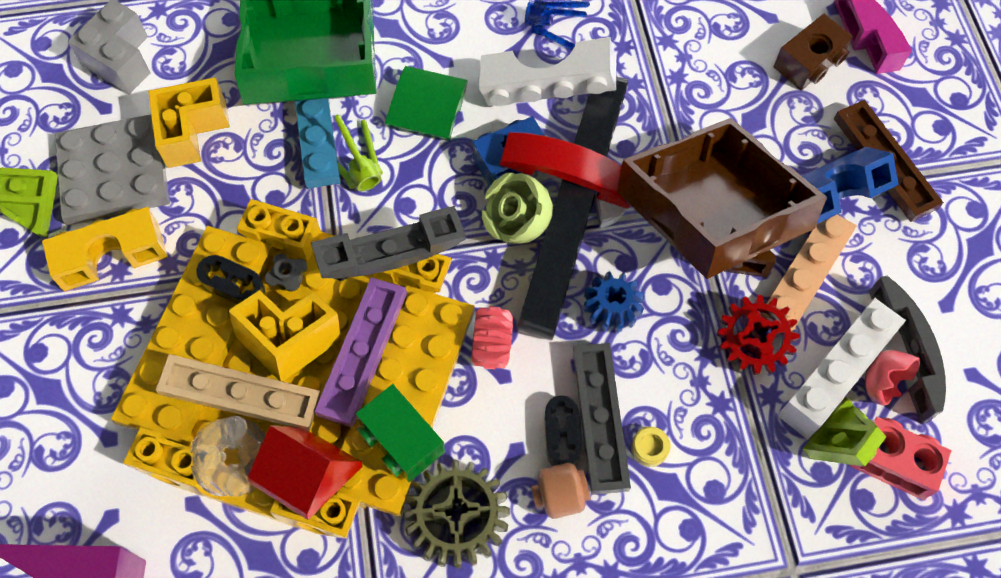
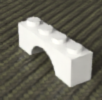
[479,37,616,106]
[777,298,906,440]

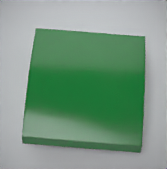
[385,66,468,141]

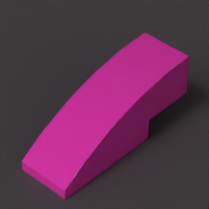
[834,0,912,74]

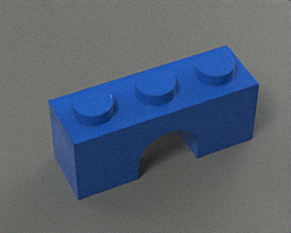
[802,147,899,224]

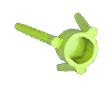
[334,114,383,191]

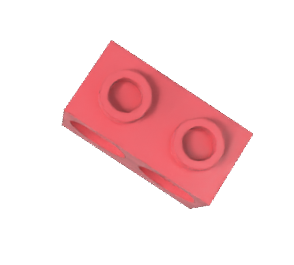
[850,417,952,500]

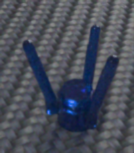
[525,0,590,50]

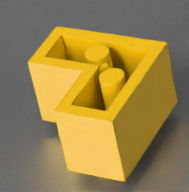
[148,77,230,168]
[228,290,341,382]

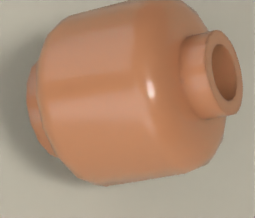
[531,463,591,519]

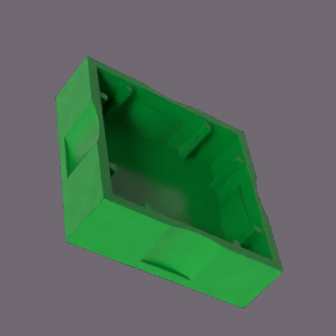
[234,0,377,105]

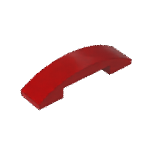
[499,132,630,209]

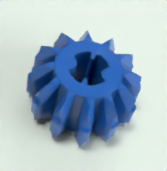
[583,271,644,334]

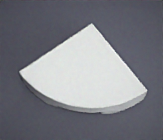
[594,193,626,228]

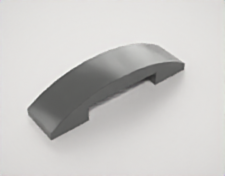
[311,206,466,278]
[868,275,946,424]

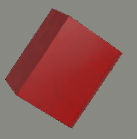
[247,425,363,520]

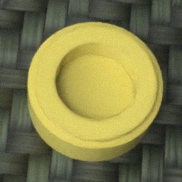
[631,427,671,467]

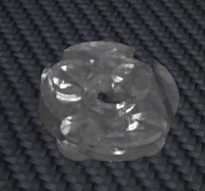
[190,416,266,497]

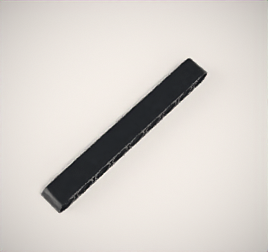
[517,76,629,341]

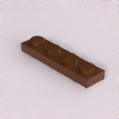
[834,99,944,222]

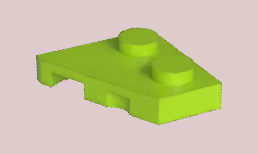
[0,167,58,238]
[803,397,886,467]

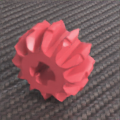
[471,306,513,370]

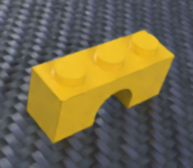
[42,206,168,292]

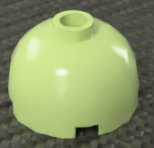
[482,172,553,244]

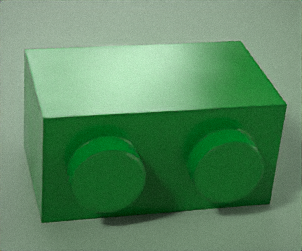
[355,384,445,482]

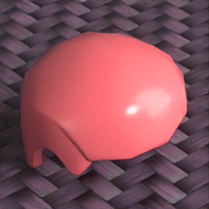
[865,350,920,406]

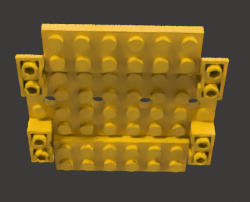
[110,199,475,539]

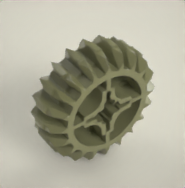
[403,460,510,569]

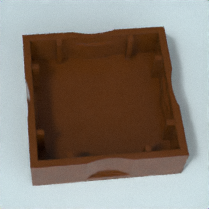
[617,118,827,279]

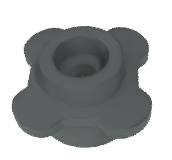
[265,253,307,292]

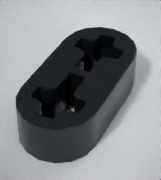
[196,255,265,304]
[544,395,581,466]

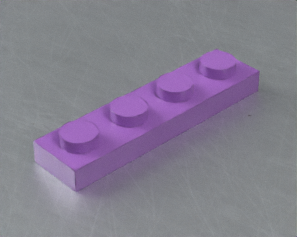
[314,277,407,428]

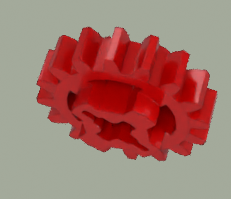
[717,294,800,375]

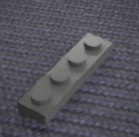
[573,343,631,495]

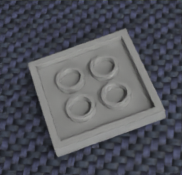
[55,114,170,225]

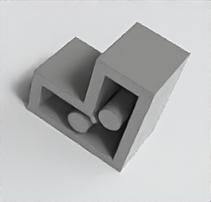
[67,0,151,95]

